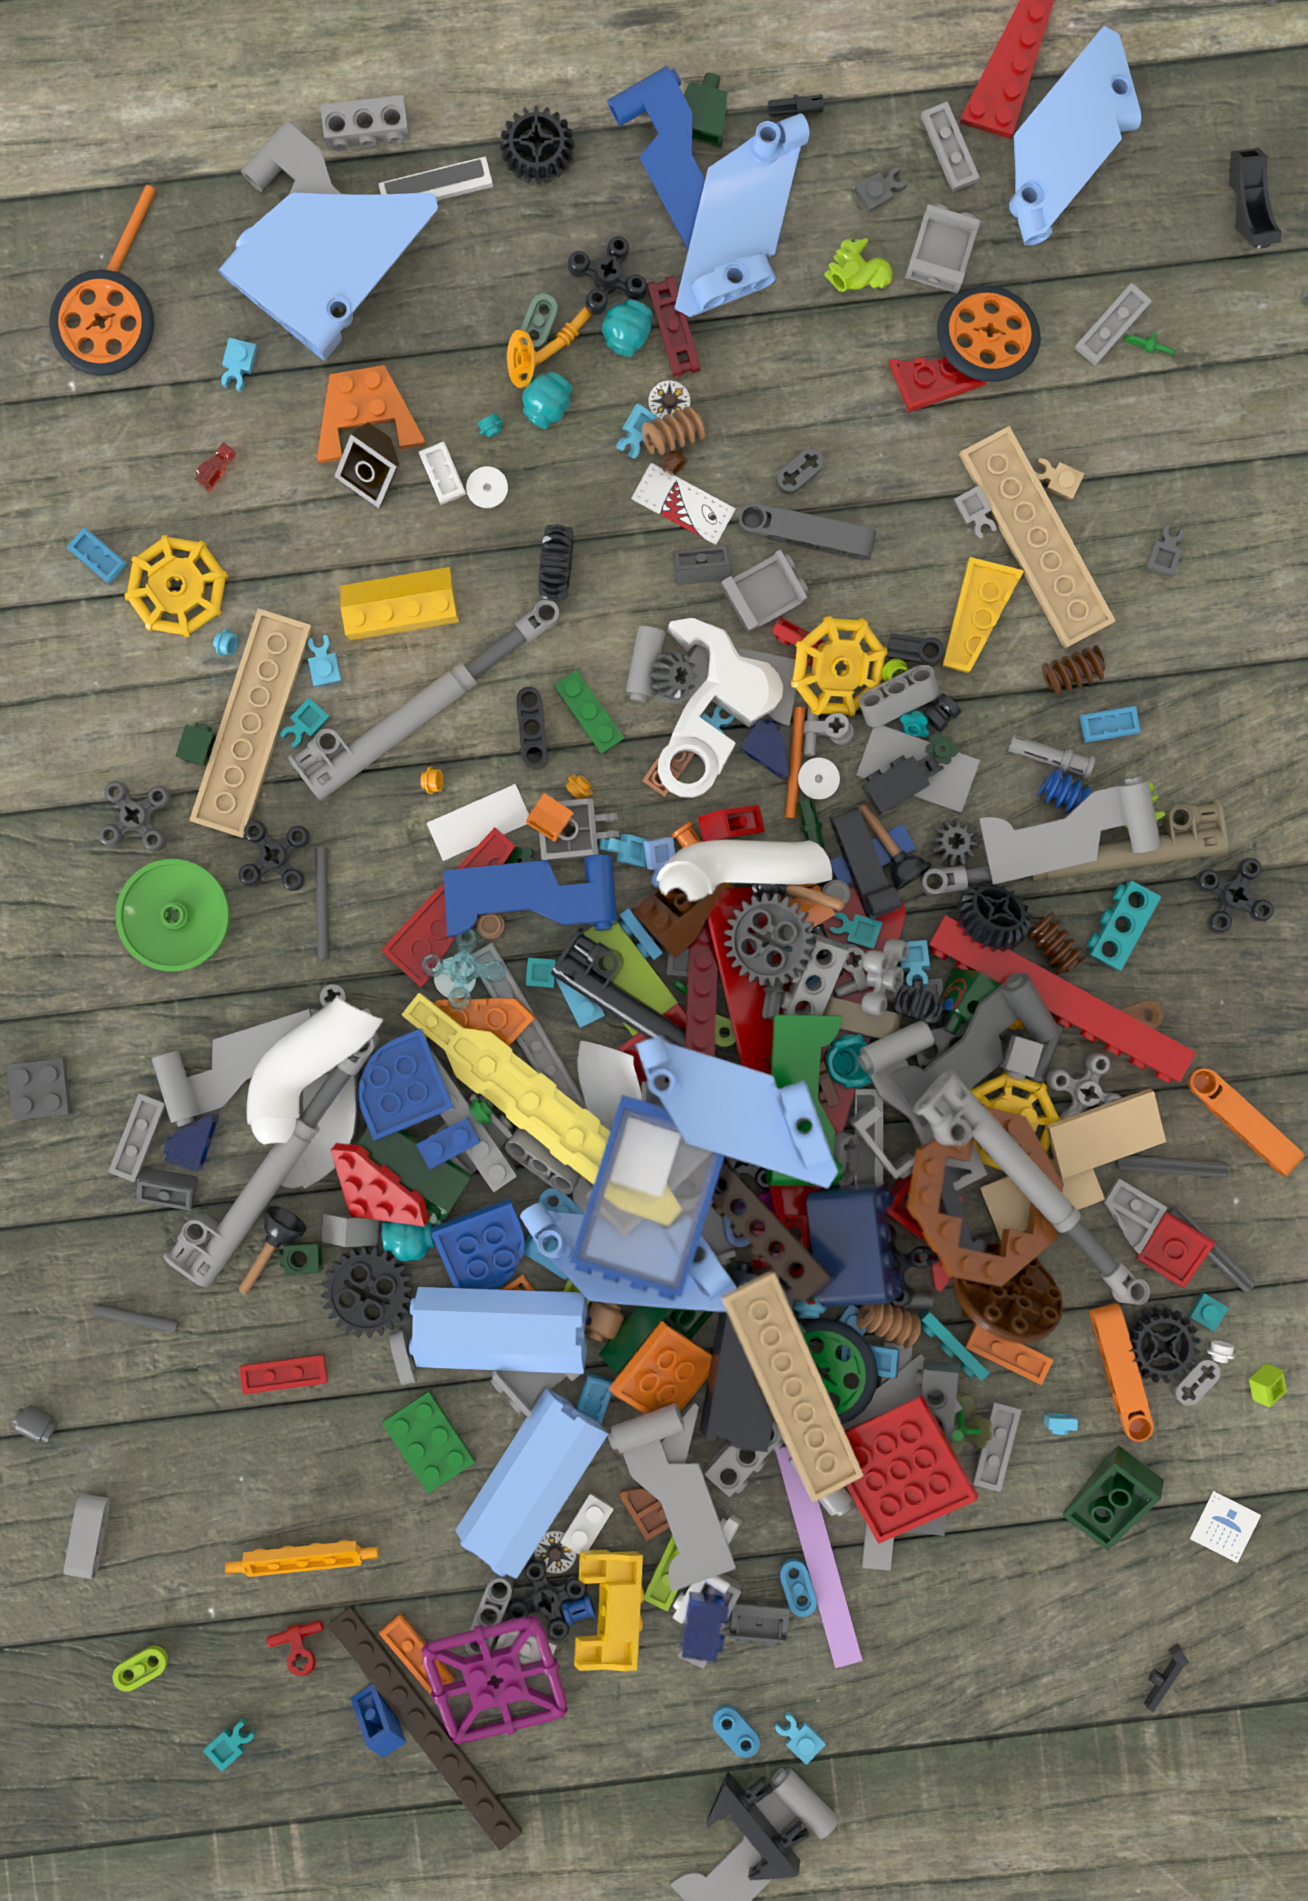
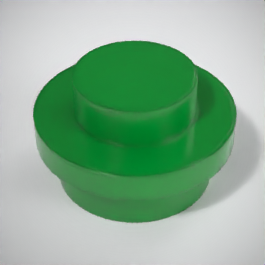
[468,1098,494,1126]

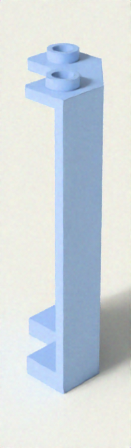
[409,1287,588,1374]
[455,1388,608,1579]

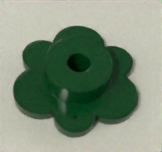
[925,734,958,765]
[506,846,535,864]

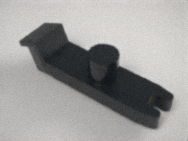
[1144,1643,1189,1712]

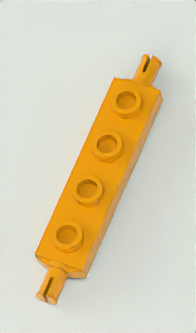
[225,1540,379,1577]

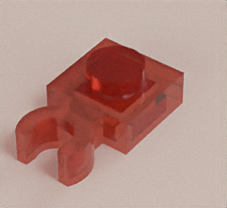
[195,442,236,493]

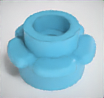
[213,629,239,656]

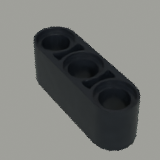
[516,686,548,770]

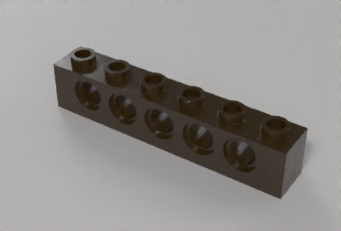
[689,1152,835,1303]

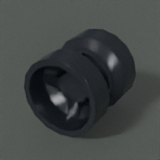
[923,693,962,732]

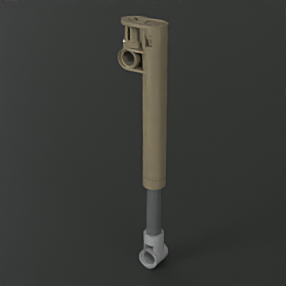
[919,799,1228,895]

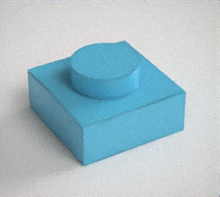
[1044,1413,1078,1435]

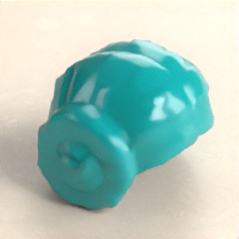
[602,299,652,358]
[522,371,572,429]
[825,1033,872,1089]
[382,1221,436,1261]

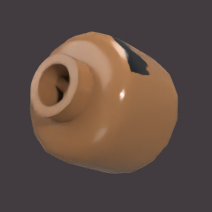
[585,1301,624,1342]

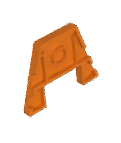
[317,365,426,463]

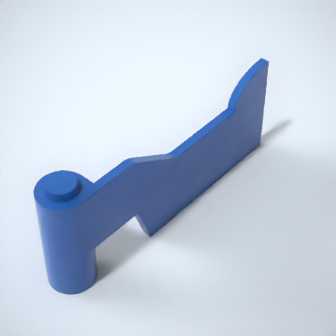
[607,66,705,250]
[443,855,617,937]

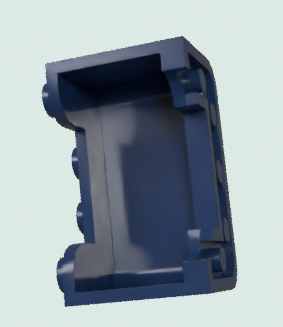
[807,1182,904,1307]

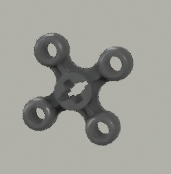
[99,781,172,852]

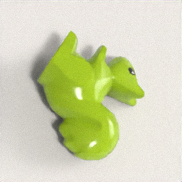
[824,238,893,292]

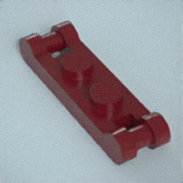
[647,276,701,379]

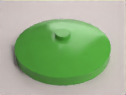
[116,859,231,972]

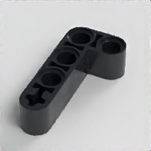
[829,806,901,919]

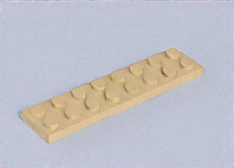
[959,426,1116,649]
[189,608,313,839]
[720,1271,864,1503]

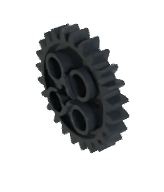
[321,1246,413,1338]

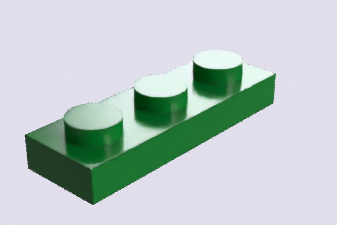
[554,670,624,755]

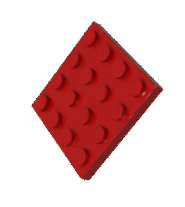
[844,1394,979,1544]

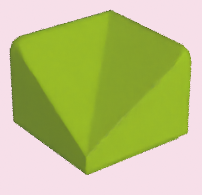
[1249,1364,1287,1408]

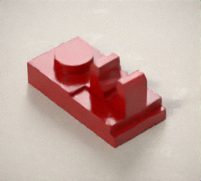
[771,616,826,667]

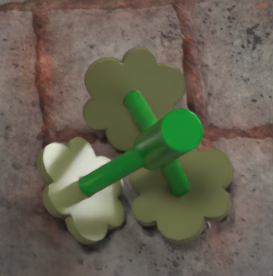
[952,1393,993,1455]

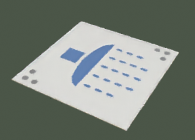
[1190,1491,1261,1563]

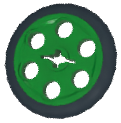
[802,1319,878,1425]

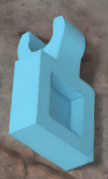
[599,834,648,867]

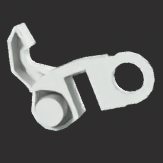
[658,618,784,798]

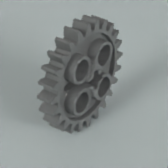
[724,893,817,986]

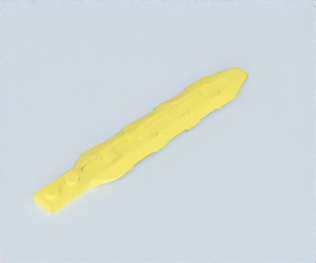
[402,993,682,1226]

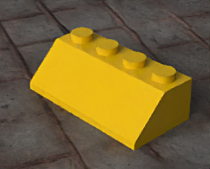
[340,567,459,641]

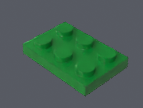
[382,1390,476,1494]

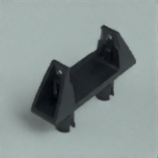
[904,1166,993,1266]
[706,1772,809,1880]

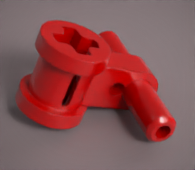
[266,1620,324,1676]

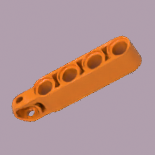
[1188,1068,1305,1177]
[1089,1302,1154,1442]

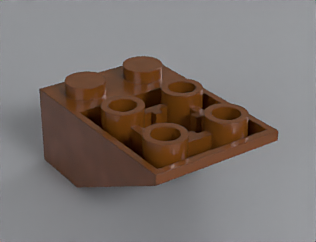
[632,882,725,958]

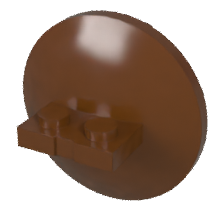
[954,1243,1063,1344]

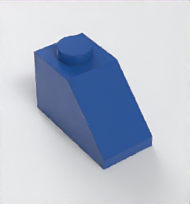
[350,1684,406,1758]

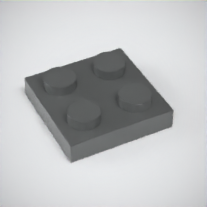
[7,1058,72,1121]

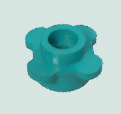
[900,711,929,737]

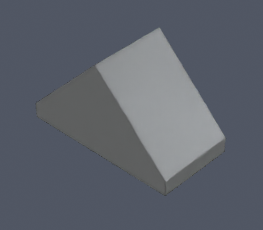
[321,1213,380,1247]

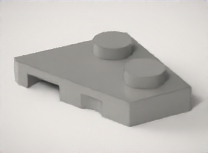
[1102,1178,1167,1254]

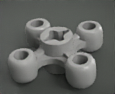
[862,939,909,1016]
[1046,1052,1122,1120]

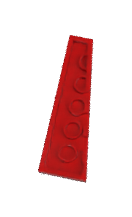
[959,0,1054,139]
[381,827,516,988]

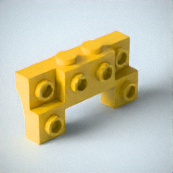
[574,1549,644,1671]

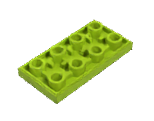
[584,922,678,1036]

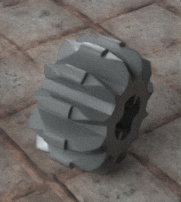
[649,651,698,700]
[930,818,979,866]

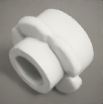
[1207,1340,1235,1363]

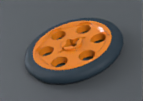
[49,269,154,376]
[937,286,1041,382]

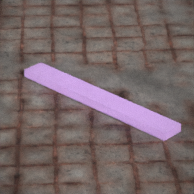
[776,1444,863,1668]

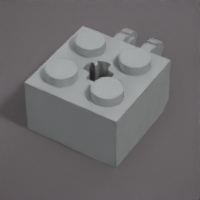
[536,798,619,862]

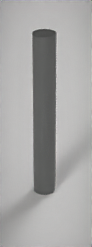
[93,1304,179,1332]

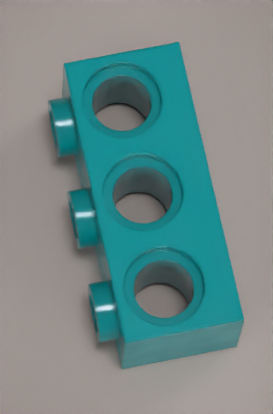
[1086,880,1161,971]

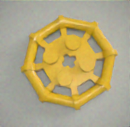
[124,534,228,638]
[790,616,888,717]
[969,1071,1061,1171]

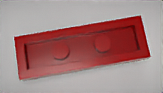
[239,1353,328,1395]

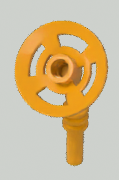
[507,306,592,388]

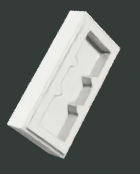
[419,441,466,505]

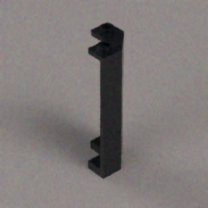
[699,1261,794,1452]

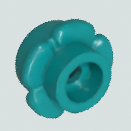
[478,413,504,438]

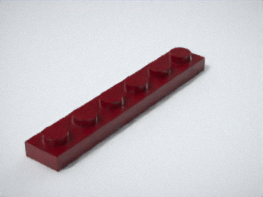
[685,919,718,1057]

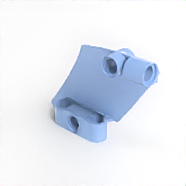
[1009,26,1141,246]
[674,113,810,317]
[637,1036,838,1188]
[520,1203,737,1312]

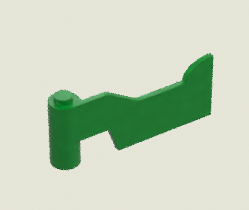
[766,1014,843,1186]

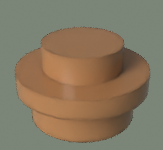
[477,913,505,939]

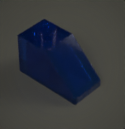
[740,719,790,781]
[163,1114,220,1171]

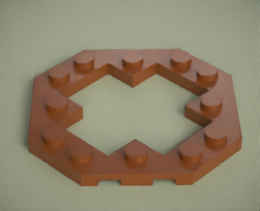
[907,1107,1064,1286]

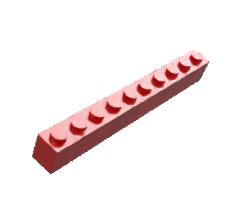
[927,915,1196,1084]

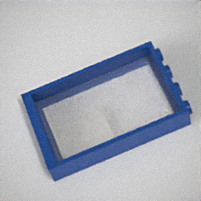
[570,1095,724,1301]

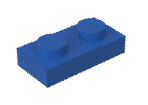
[416,1117,481,1170]

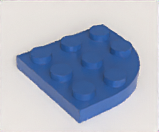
[359,1028,455,1141]
[431,1198,524,1290]

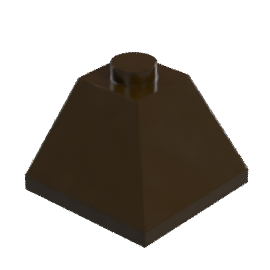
[334,422,399,508]

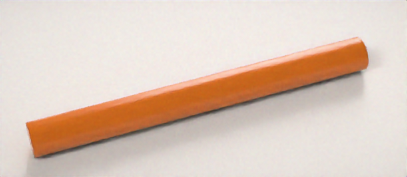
[106,185,156,272]
[785,707,806,819]

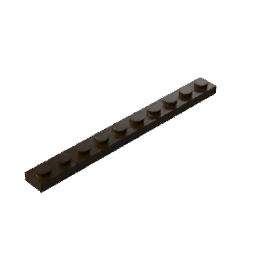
[328,1605,522,1851]

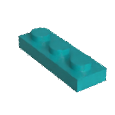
[919,1309,989,1381]

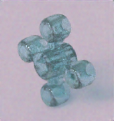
[421,928,505,1011]

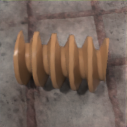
[641,407,705,455]
[856,1303,921,1349]

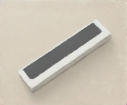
[378,156,493,201]
[854,1089,883,1184]

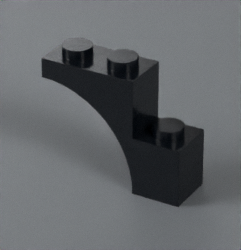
[1229,148,1282,248]

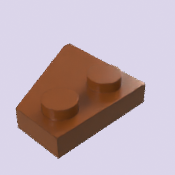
[619,1488,670,1541]

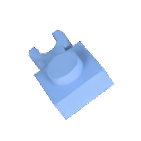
[643,836,675,888]

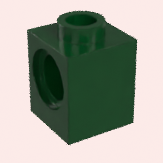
[175,722,217,767]
[279,1241,323,1274]

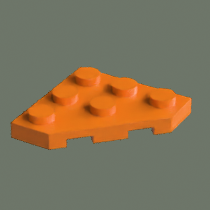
[434,998,537,1047]

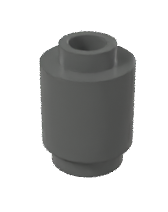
[12,1405,58,1443]

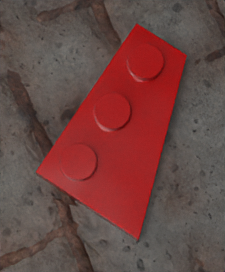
[889,357,987,413]

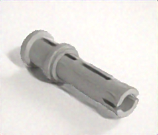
[1008,734,1095,781]

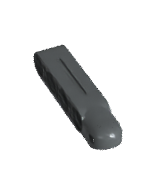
[739,503,876,560]

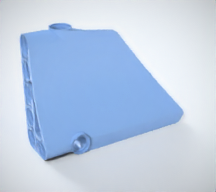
[218,192,438,361]

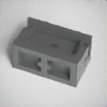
[729,1597,790,1646]

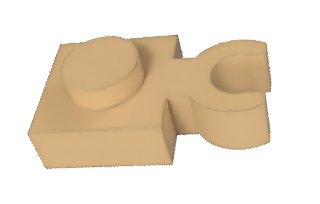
[1035,458,1084,501]

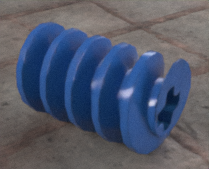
[1036,768,1091,814]

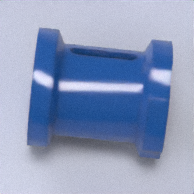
[562,1593,596,1627]

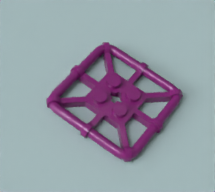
[421,1615,568,1744]

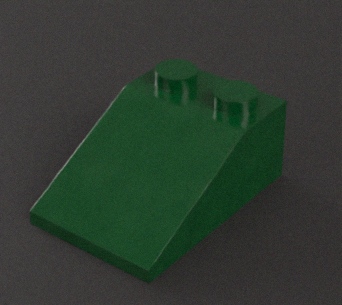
[1062,1445,1164,1551]

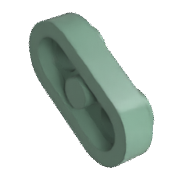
[520,294,558,351]

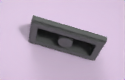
[673,545,731,585]
[136,1168,197,1211]

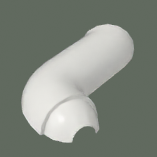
[657,840,832,900]
[247,995,383,1146]
[281,1009,358,1188]
[573,1041,650,1219]

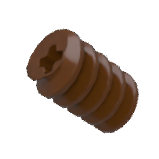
[1042,645,1105,696]
[1028,912,1087,975]

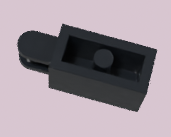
[862,752,944,815]

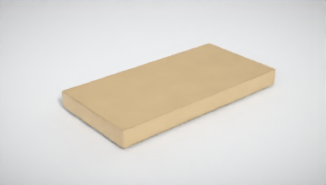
[1046,1088,1166,1179]
[979,1158,1105,1240]

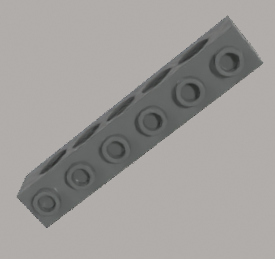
[910,1360,958,1536]

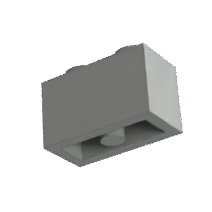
[998,1034,1043,1080]

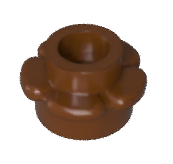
[662,450,687,476]

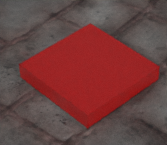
[1135,1211,1216,1288]

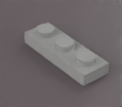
[921,101,980,192]
[1075,282,1152,366]
[108,1093,166,1182]
[972,1400,1021,1492]

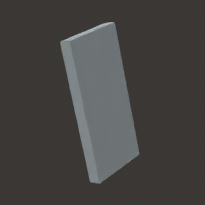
[856,725,980,813]

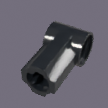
[887,633,944,667]

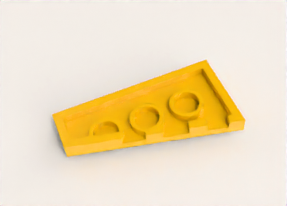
[941,557,1024,673]

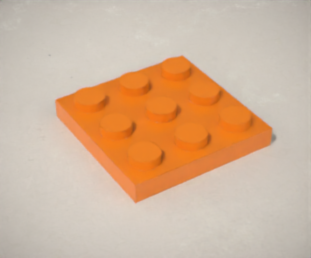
[609,1321,712,1414]

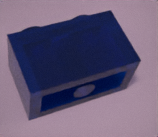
[681,1591,728,1662]

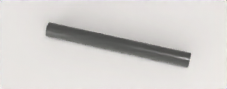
[315,847,329,959]

